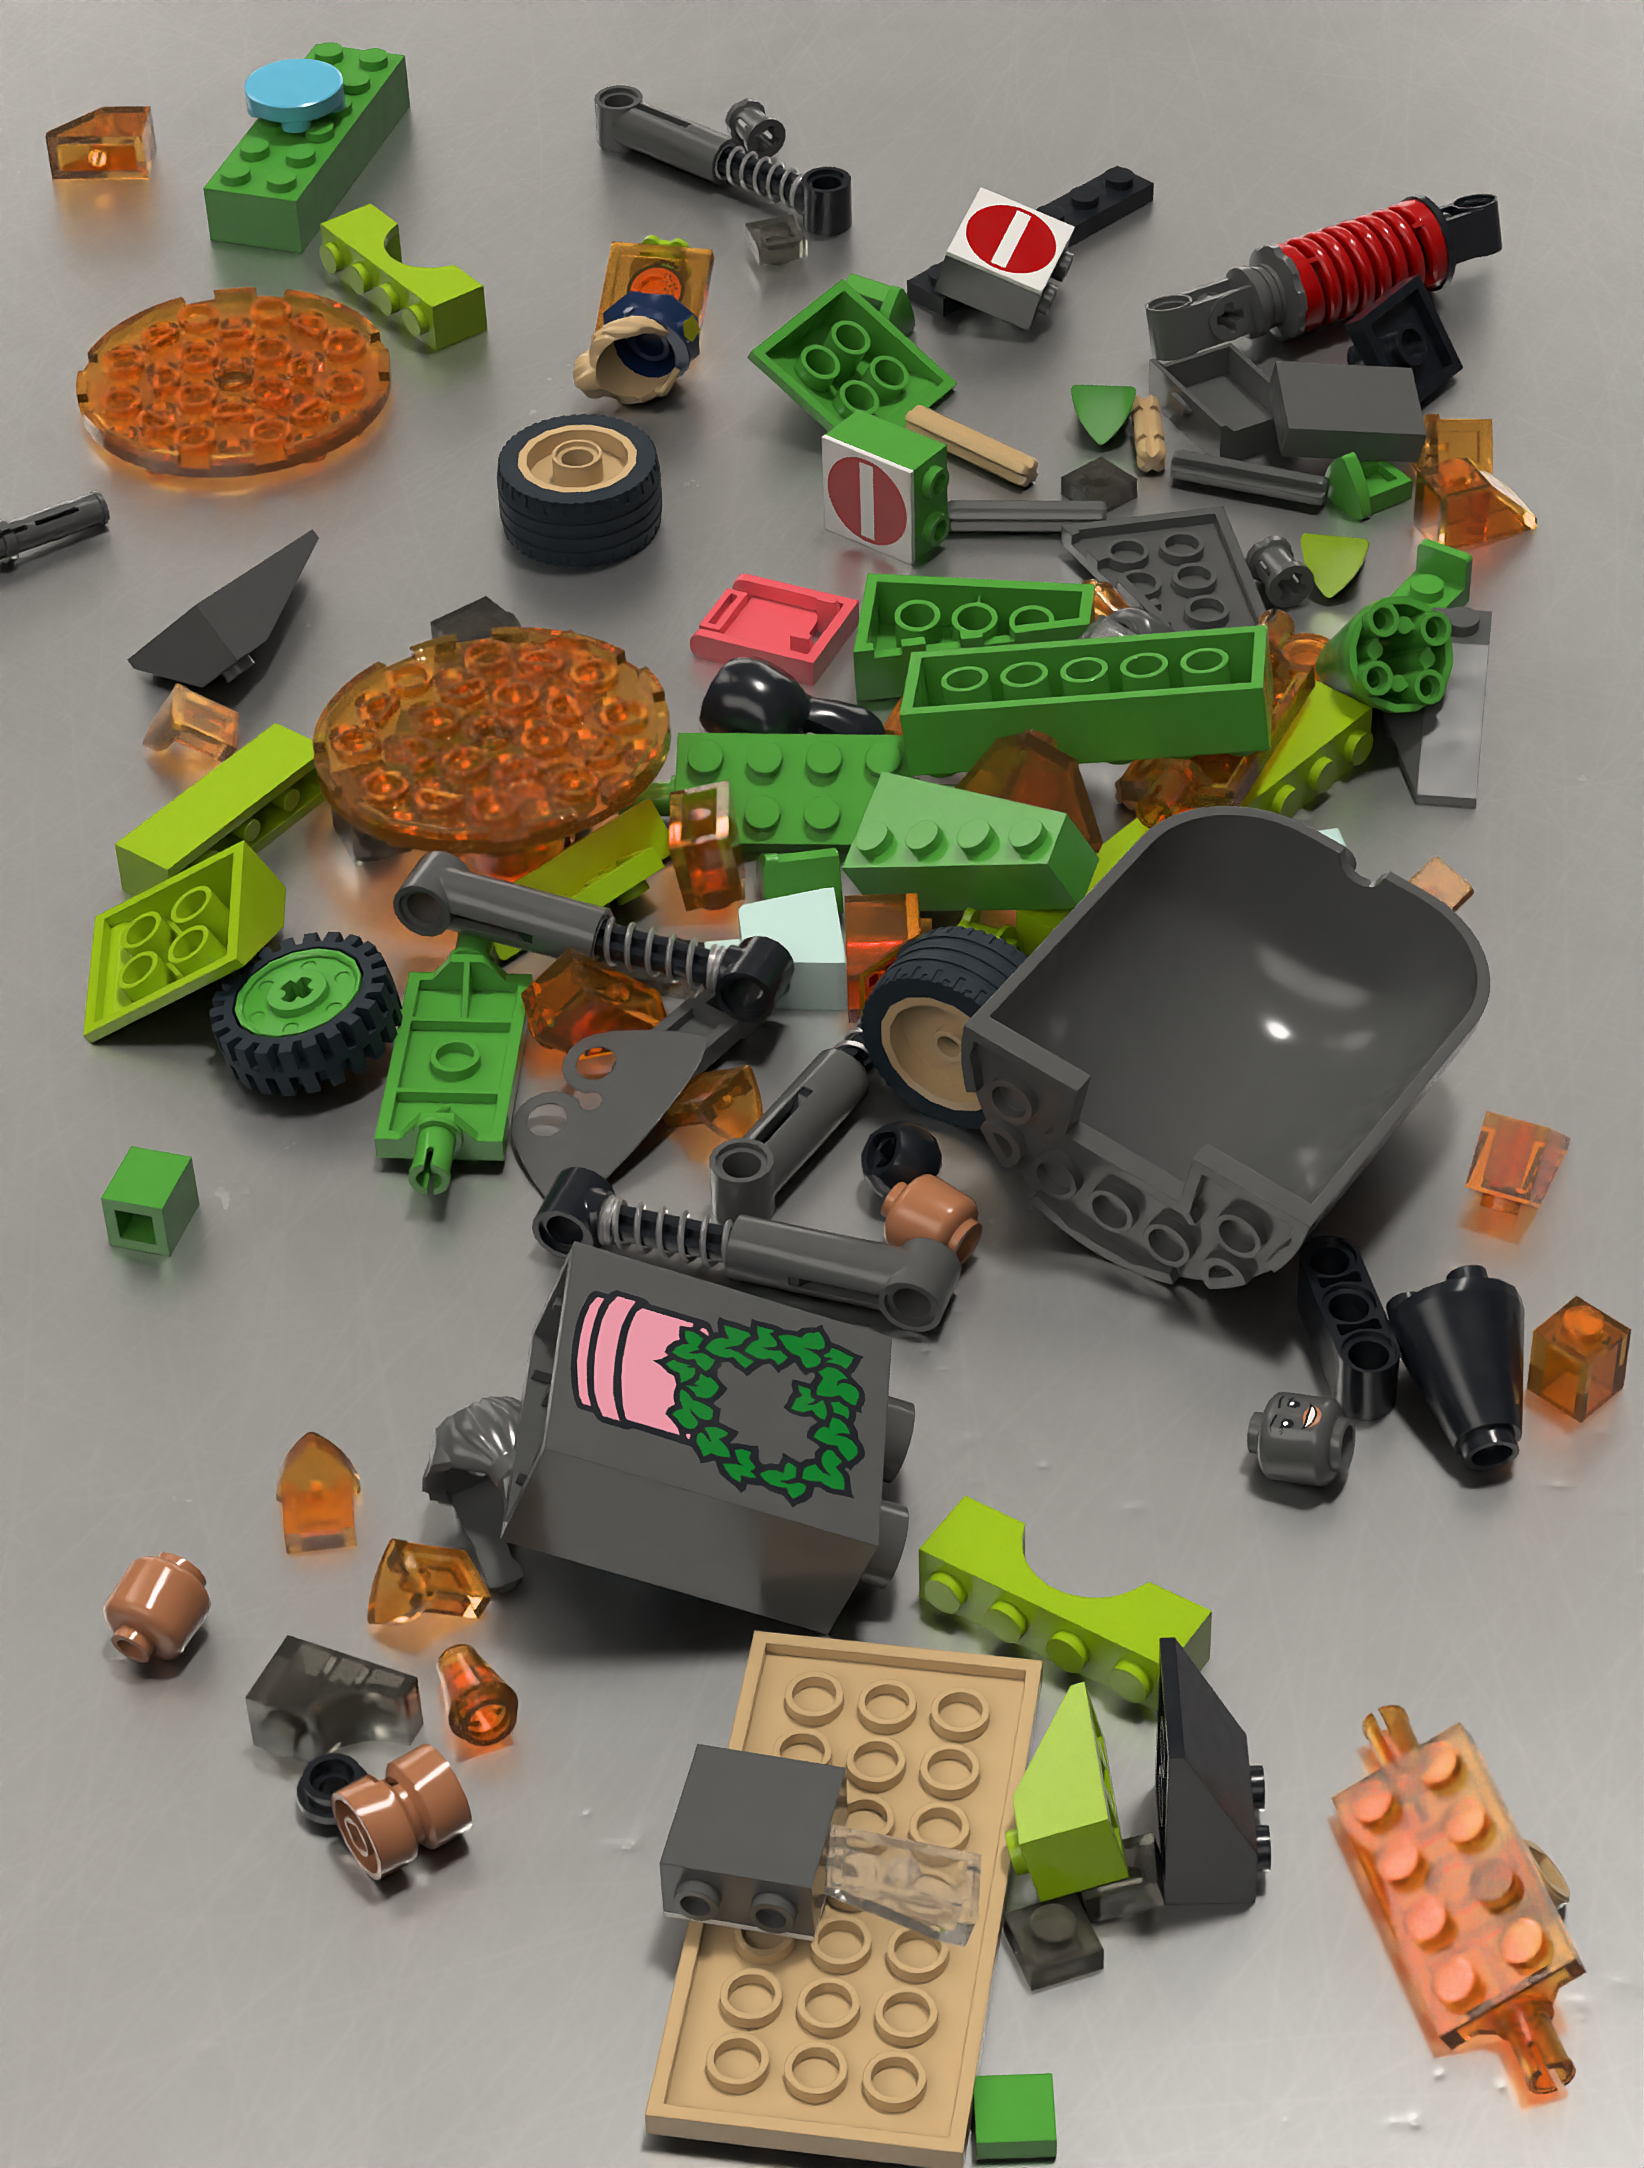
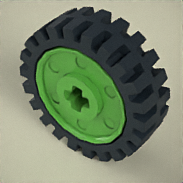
[209,931,403,1096]

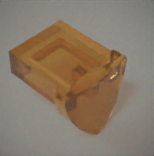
[1412,414,1493,480]
[142,683,240,762]
[662,1065,763,1140]
[276,1432,361,1554]
[367,1538,492,1626]

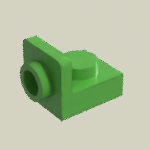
[1390,539,1473,608]

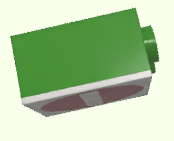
[822,409,950,565]

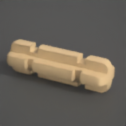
[1131,395,1167,472]

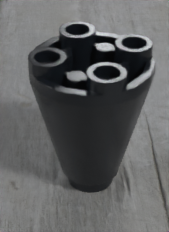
[1386,1265,1525,1470]

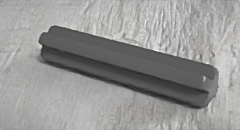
[1170,450,1329,506]
[948,500,1107,533]

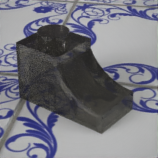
[245,1635,424,1764]

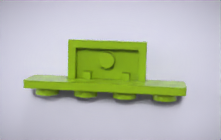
[491,799,677,962]

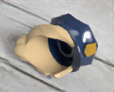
[573,291,700,405]

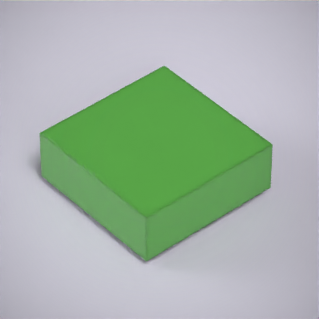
[974,2073,1057,2160]

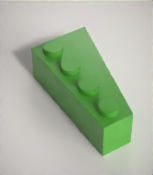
[853,573,1095,702]
[842,771,1099,912]

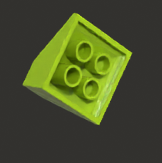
[83,840,286,1044]

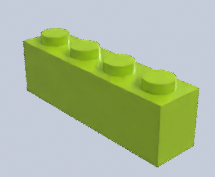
[115,723,334,896]

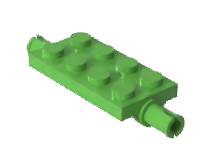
[617,733,974,854]
[374,932,534,1195]

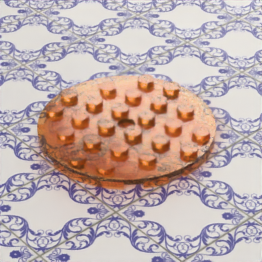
[76,287,392,478]
[312,627,672,858]

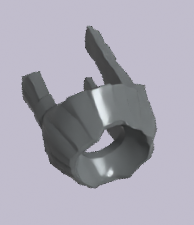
[422,1396,524,1594]

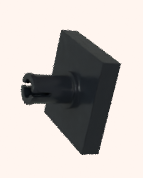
[1344,274,1463,403]

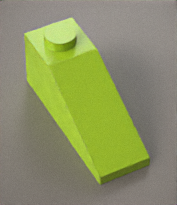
[1005,1682,1129,1902]

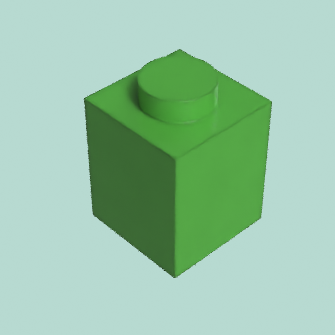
[101,1146,200,1256]

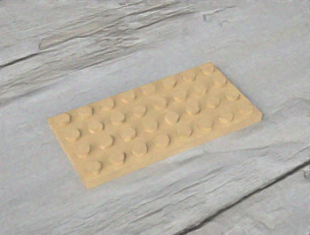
[645,1631,1043,2168]

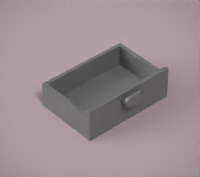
[1149,343,1279,461]
[1266,361,1427,463]

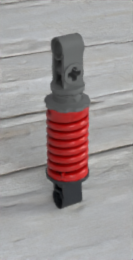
[1145,194,1503,361]

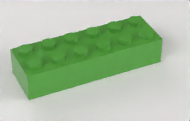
[203,42,410,253]
[900,625,1274,778]

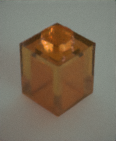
[1527,1296,1631,1423]

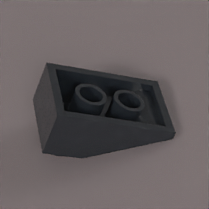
[1155,1637,1271,1905]

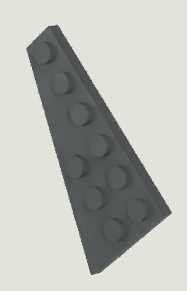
[1061,506,1300,714]

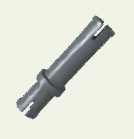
[0,490,110,563]

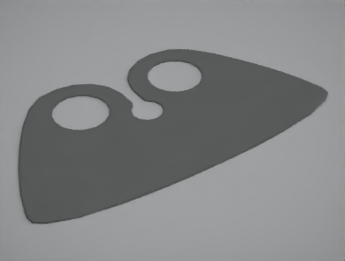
[511,1030,707,1197]

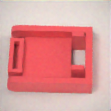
[690,574,859,686]

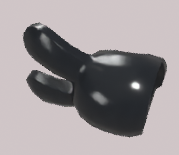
[699,656,885,735]

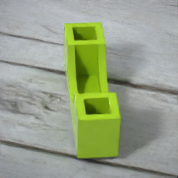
[319,203,488,351]
[918,1496,1212,1711]

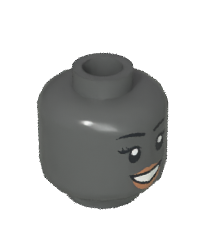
[1247,1392,1356,1487]

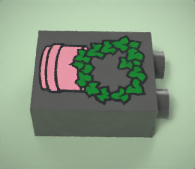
[500,1241,915,1634]

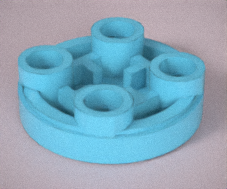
[244,59,346,133]

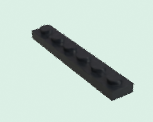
[907,165,1154,317]

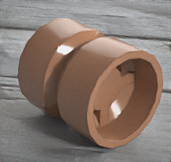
[331,1744,472,1880]

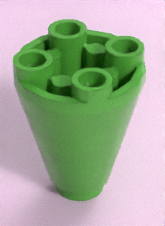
[1316,596,1453,713]

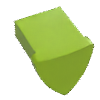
[1301,533,1370,598]

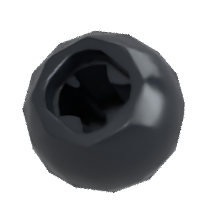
[861,1120,942,1200]

